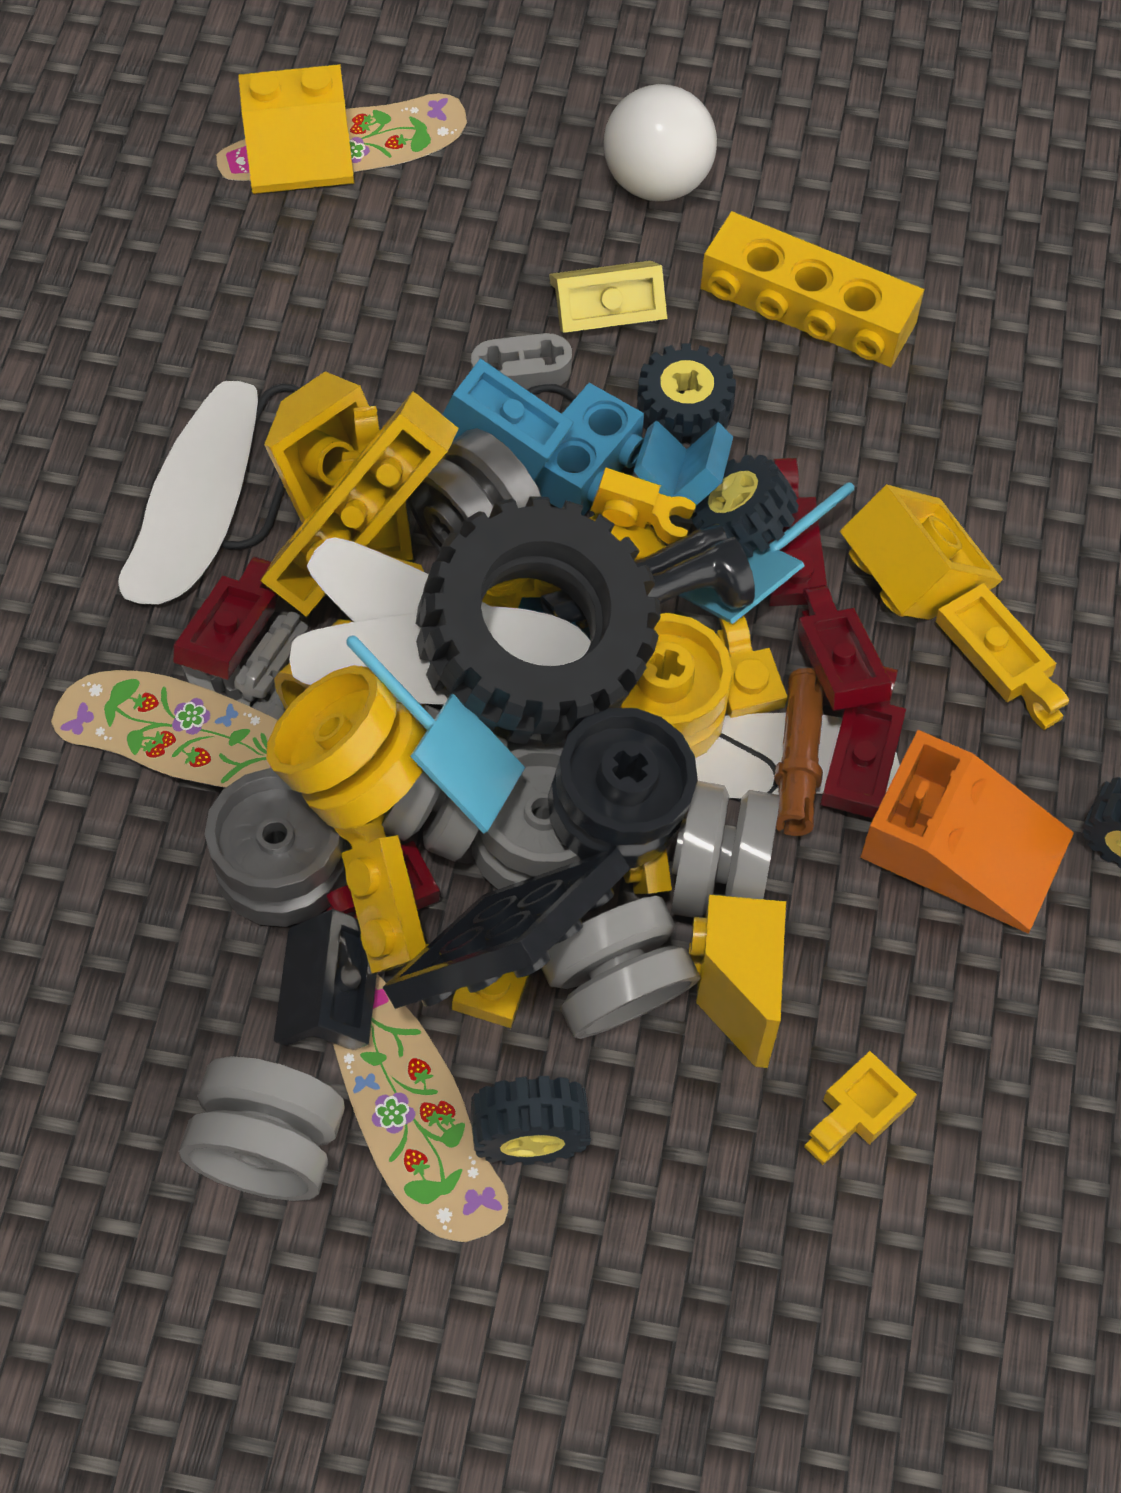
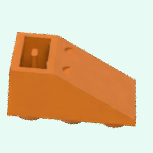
[860,730,1074,934]

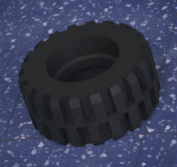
[416,496,661,745]

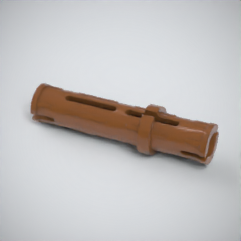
[774,668,824,836]

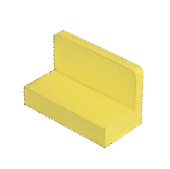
[549,261,667,333]

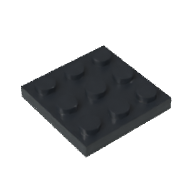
[382,847,630,1009]

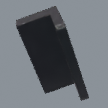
[274,909,377,1050]

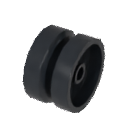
[548,708,698,868]

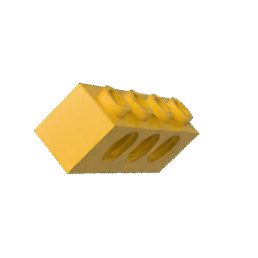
[700,211,925,367]
[260,391,459,617]

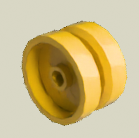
[619,613,733,758]
[266,665,427,829]

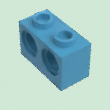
[535,383,644,516]

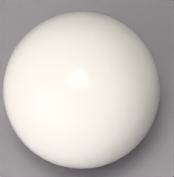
[603,84,717,201]

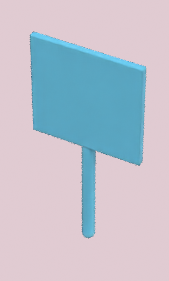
[679,482,854,624]
[346,635,525,834]

